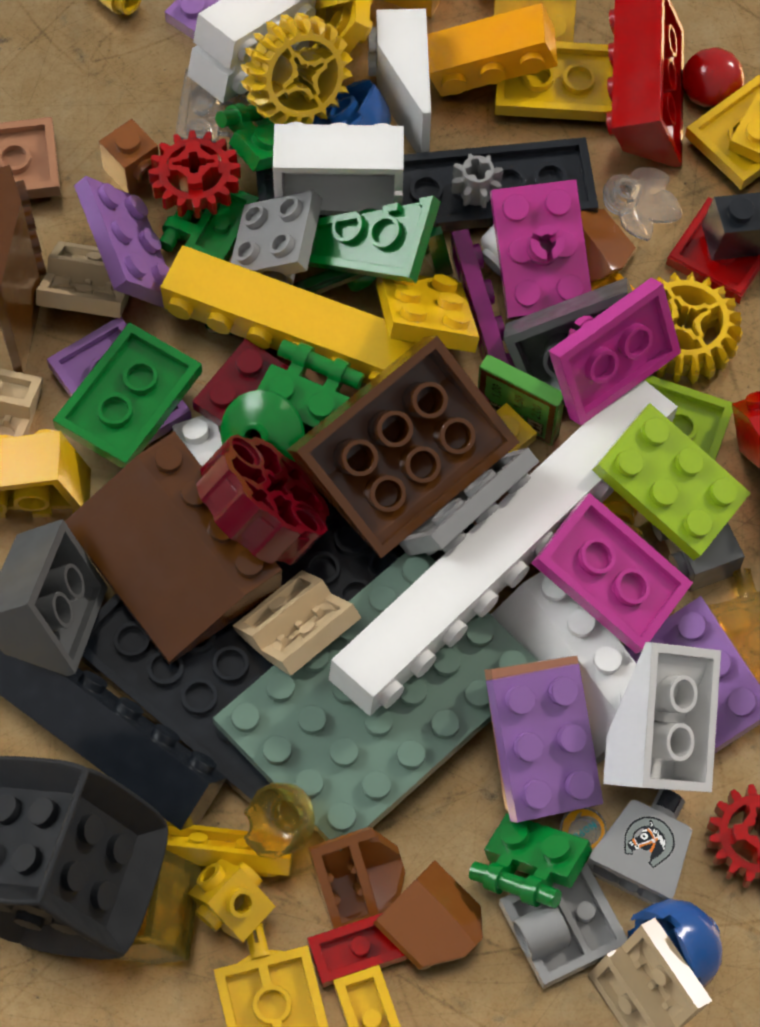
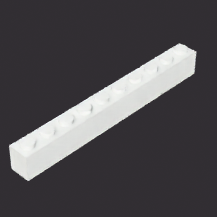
[329,380,678,716]

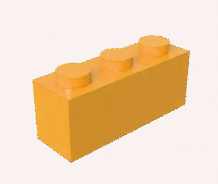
[427,3,558,97]

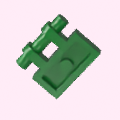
[215,103,285,172]
[160,190,259,262]
[257,339,365,432]
[469,813,592,909]

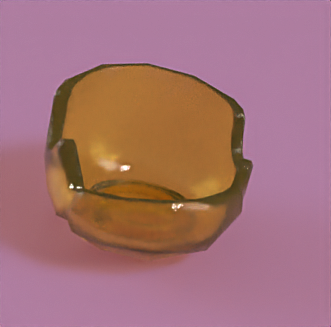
[244,782,315,859]

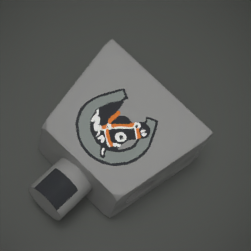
[587,789,693,905]

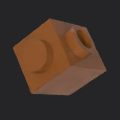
[99,119,159,194]

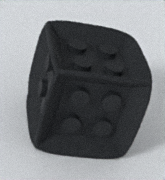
[0,756,168,960]

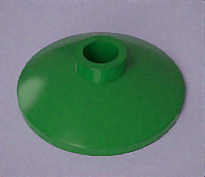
[221,390,305,462]

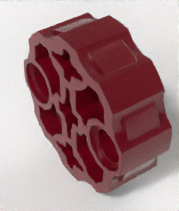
[196,434,330,565]

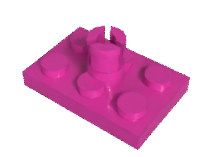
[490,179,591,320]
[549,278,681,426]
[532,492,693,654]

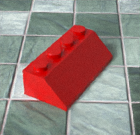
[606,0,684,167]

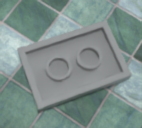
[399,447,539,556]

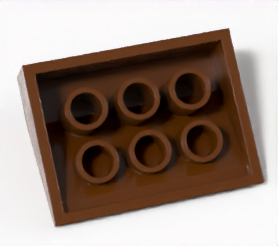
[0,165,47,373]
[287,336,520,558]
[65,431,282,665]

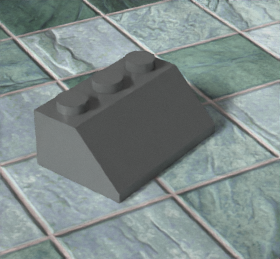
[503,277,659,406]
[0,519,108,676]

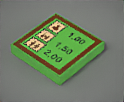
[478,355,565,446]

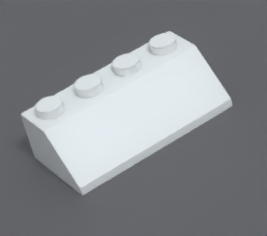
[491,572,636,764]

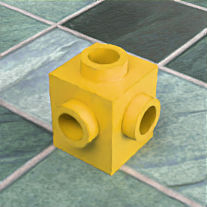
[188,858,276,942]

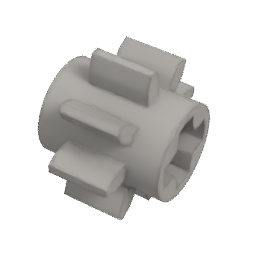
[451,154,503,208]

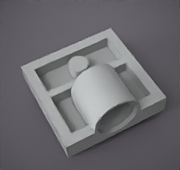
[231,190,323,285]
[499,862,628,989]

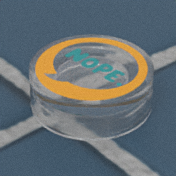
[559,807,607,851]

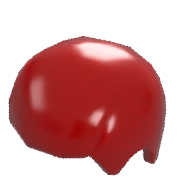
[682,47,745,107]

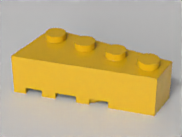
[0,429,91,518]

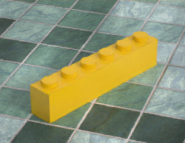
[160,245,416,384]

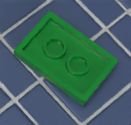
[53,322,203,469]

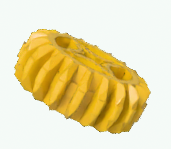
[240,12,353,124]
[656,272,743,385]

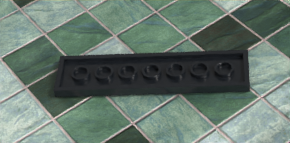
[256,137,599,231]

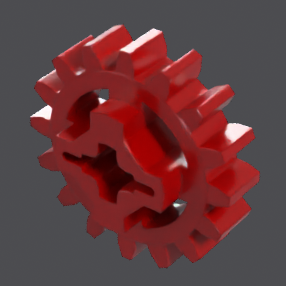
[148,130,241,218]
[706,784,760,888]

